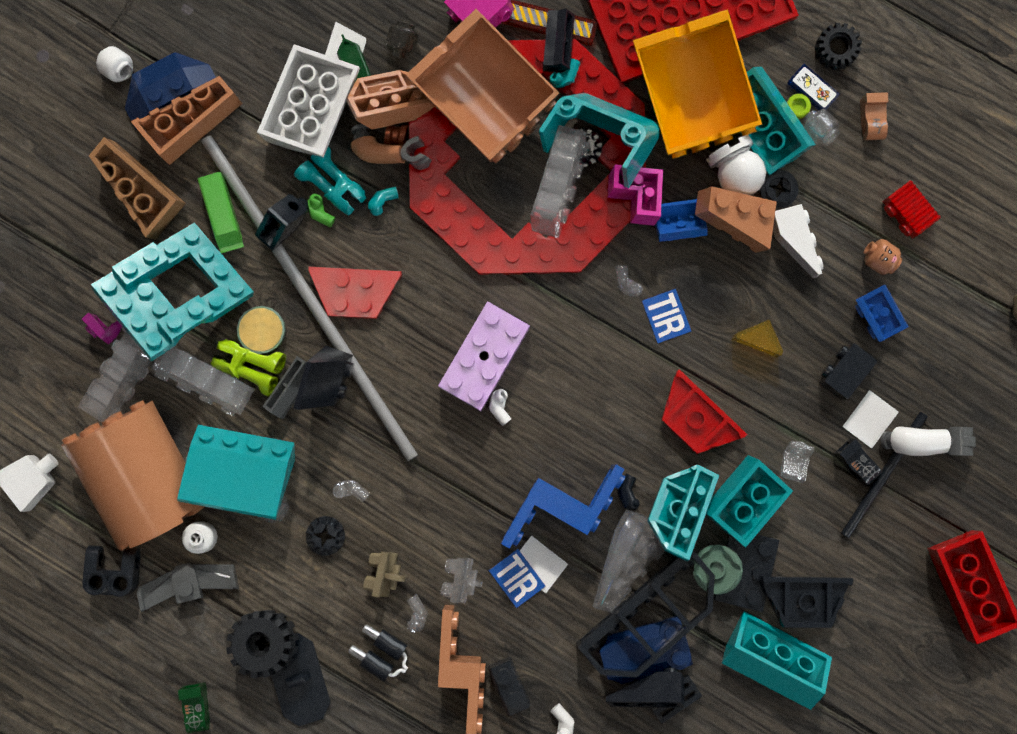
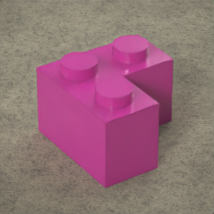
[608,165,663,226]

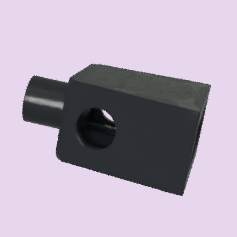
[255,194,308,251]

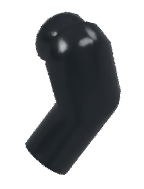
[618,474,640,511]

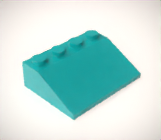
[177,425,295,520]

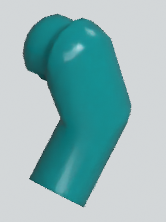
[550,59,581,88]
[368,187,399,216]

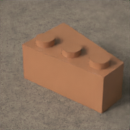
[695,187,776,253]

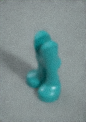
[294,146,367,216]

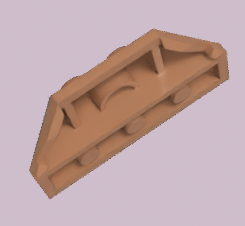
[346,70,435,130]

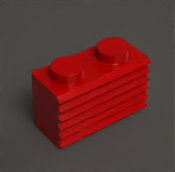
[882,180,941,239]

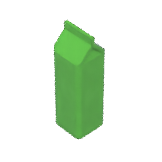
[197,172,244,254]

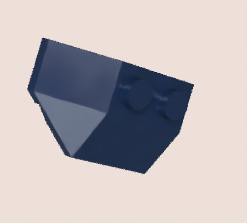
[125,52,216,130]

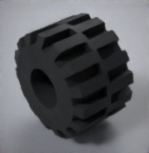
[226,610,299,678]

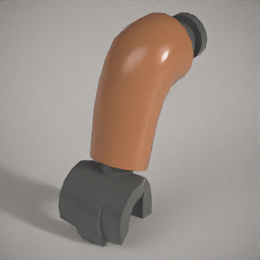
[351,124,432,170]

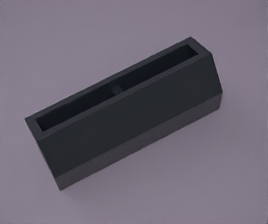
[543,8,575,73]

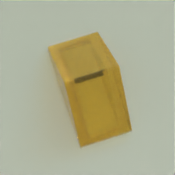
[732,320,783,358]

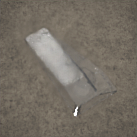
[593,509,665,612]

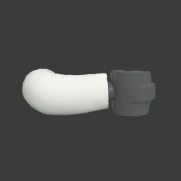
[881,427,976,456]

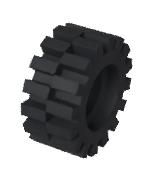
[815,23,862,70]

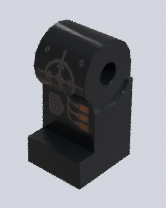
[833,439,882,486]

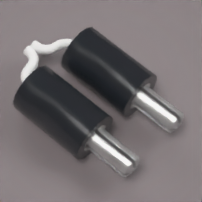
[348,624,408,682]

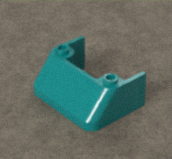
[539,93,660,188]

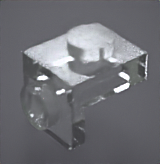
[779,441,814,483]

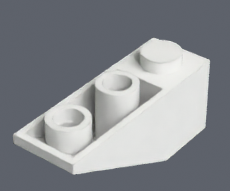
[773,204,823,278]

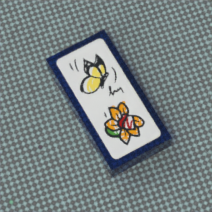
[787,64,840,114]

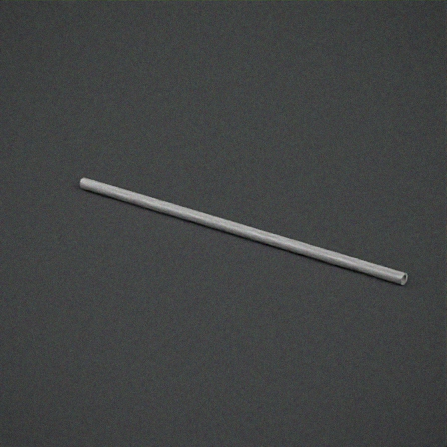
[201,135,418,461]

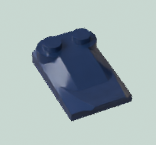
[600,616,693,684]

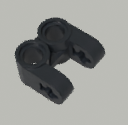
[82,545,141,597]

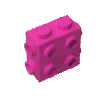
[444,0,515,28]

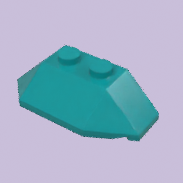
[647,464,719,562]

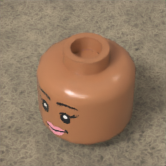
[864,239,902,275]

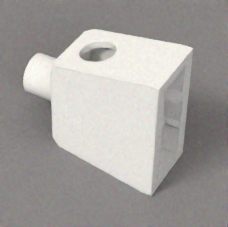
[0,454,58,512]

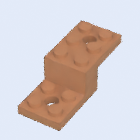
[438,605,486,734]

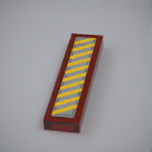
[501,0,598,46]

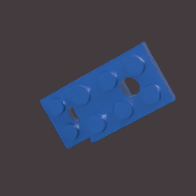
[501,464,626,549]

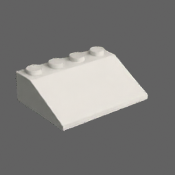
[257,44,360,157]

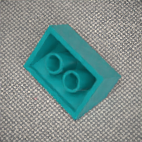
[706,455,793,548]

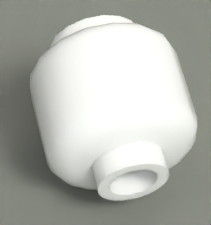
[96,46,133,82]
[182,521,218,554]

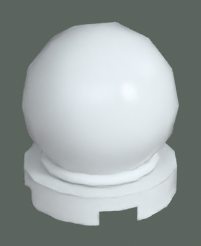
[706,135,766,196]

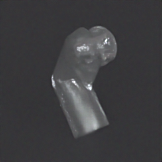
[332,480,370,503]
[406,594,427,633]

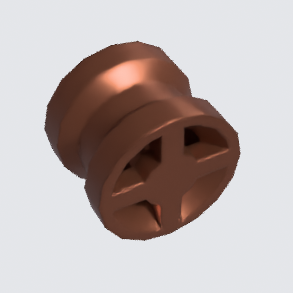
[384,125,408,146]

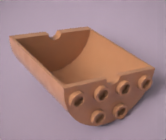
[406,9,559,163]
[61,400,205,550]

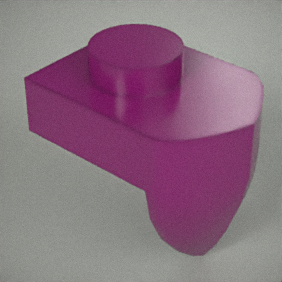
[82,312,122,345]

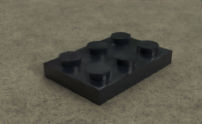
[713,534,780,612]

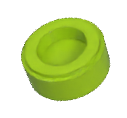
[787,94,811,119]

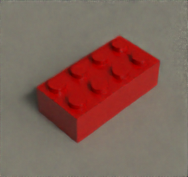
[927,530,1017,644]

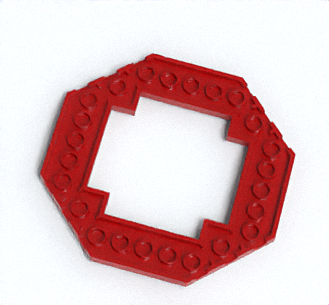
[409,39,646,275]

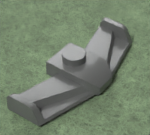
[137,563,239,612]

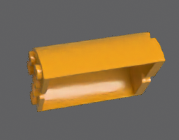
[633,9,762,159]

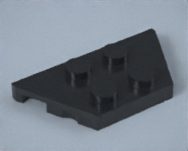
[760,576,853,628]

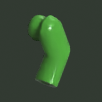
[308,194,335,228]

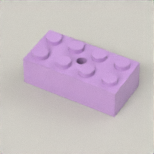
[438,301,530,412]

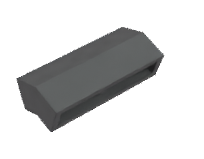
[263,356,307,419]

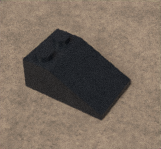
[293,346,354,410]

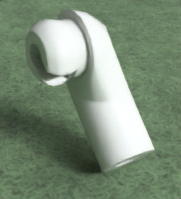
[489,389,511,426]
[550,703,574,734]

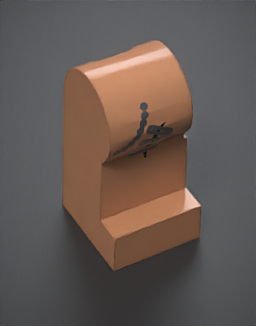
[860,93,888,140]

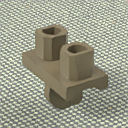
[363,552,406,597]

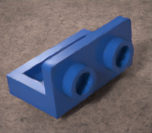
[655,199,708,242]
[855,285,909,342]

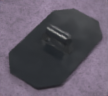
[271,632,331,726]

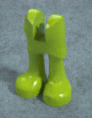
[211,339,286,397]

